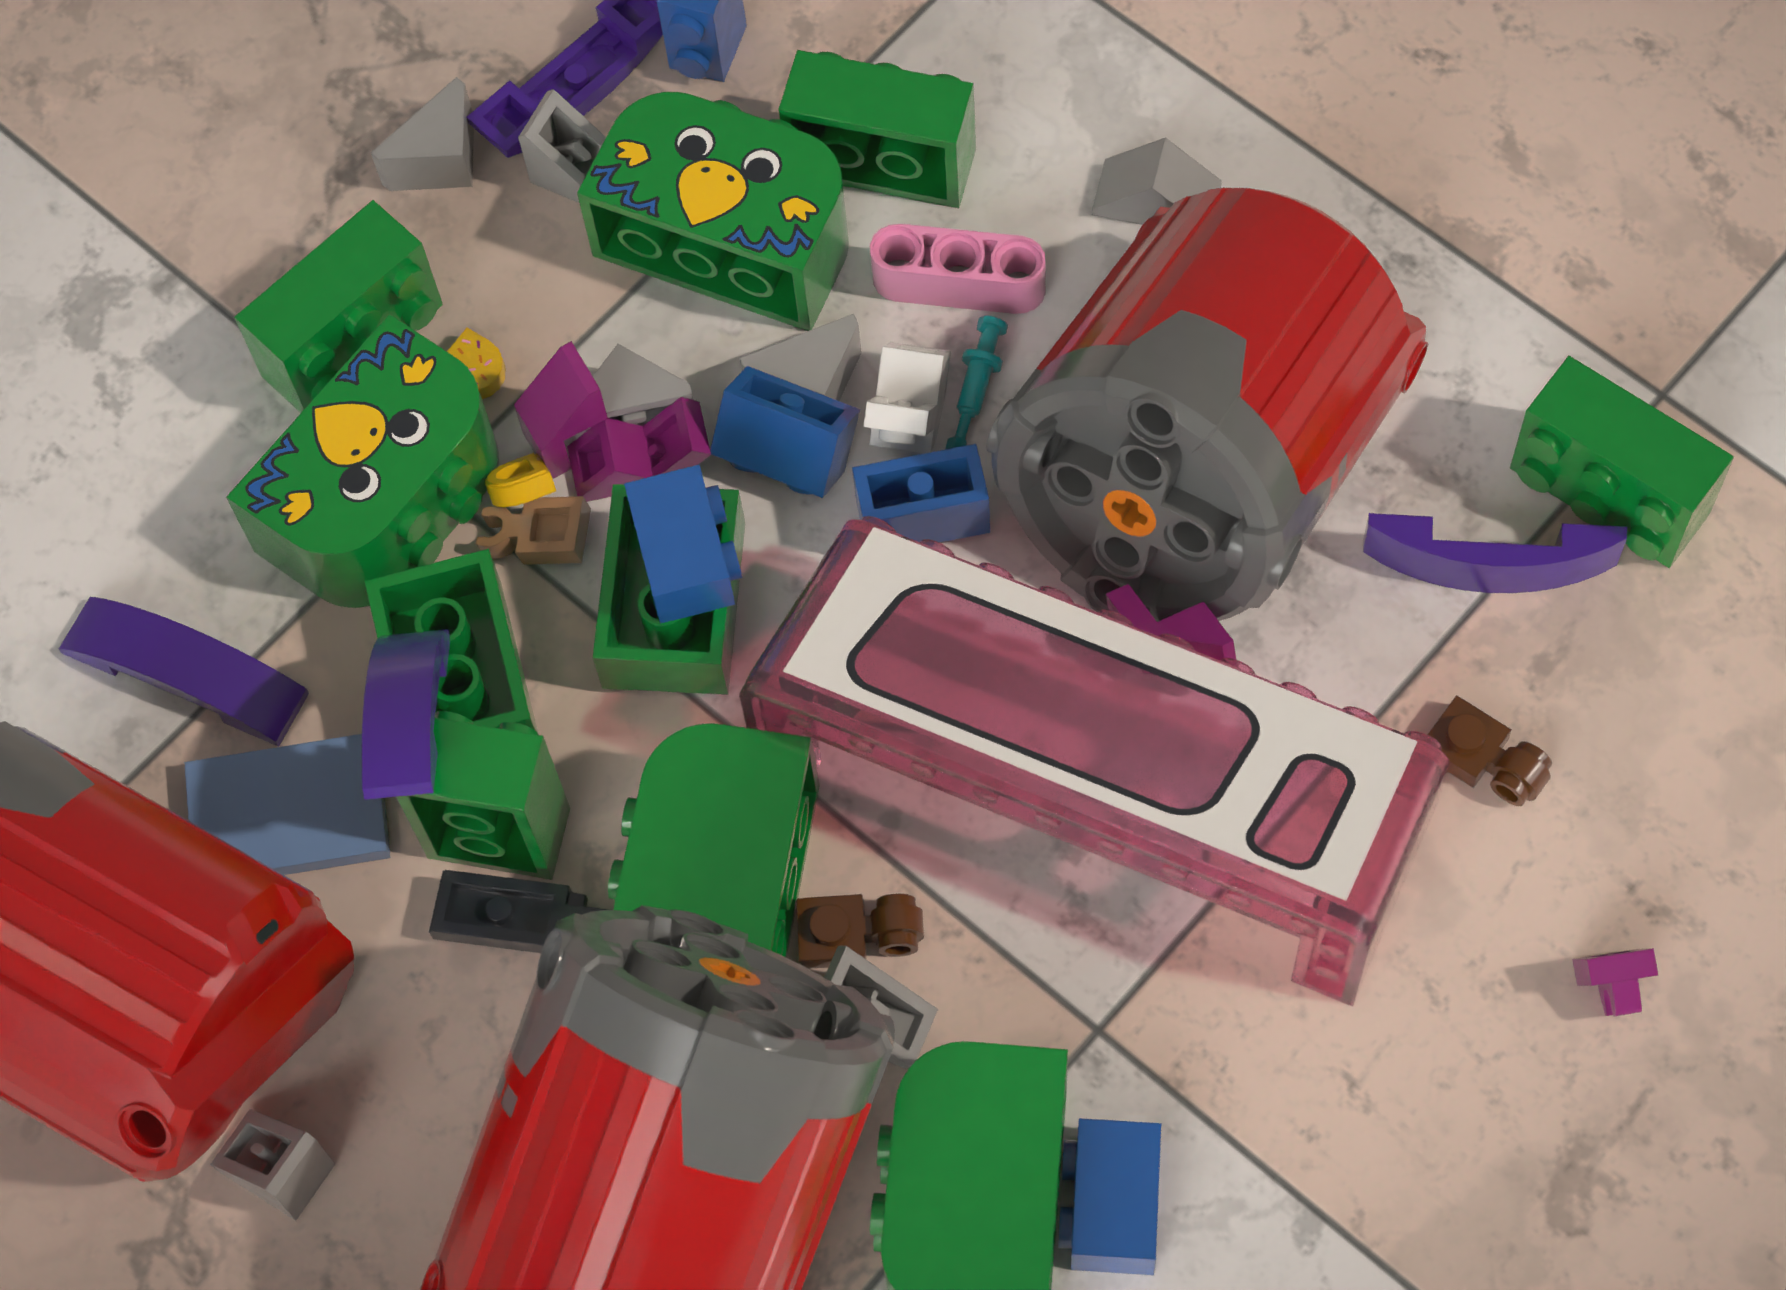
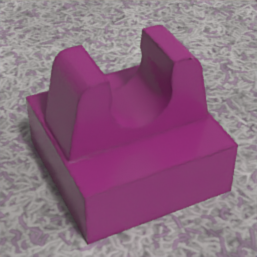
[1572,948,1658,1016]

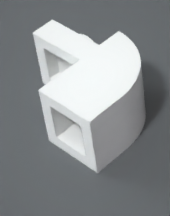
[863,342,951,453]

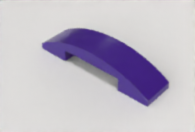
[466,0,663,158]
[1363,513,1627,593]
[58,596,309,747]
[362,629,450,800]

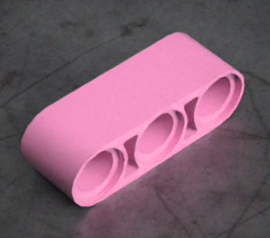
[870,224,1046,314]

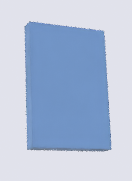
[184,734,391,875]

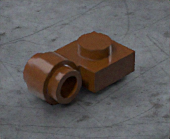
[1419,695,1552,806]
[797,894,924,969]

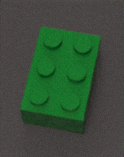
[778,50,976,208]
[234,200,443,413]
[1510,355,1734,569]
[592,484,745,695]
[364,548,539,735]
[397,711,570,880]

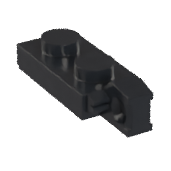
[429,870,609,953]

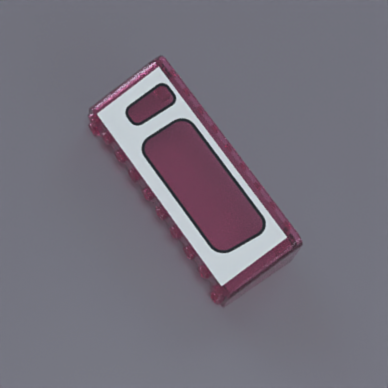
[739,516,1450,1007]

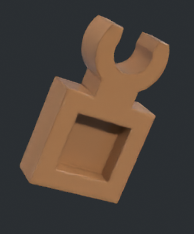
[476,496,591,565]

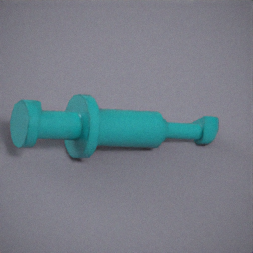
[945,315,1008,449]

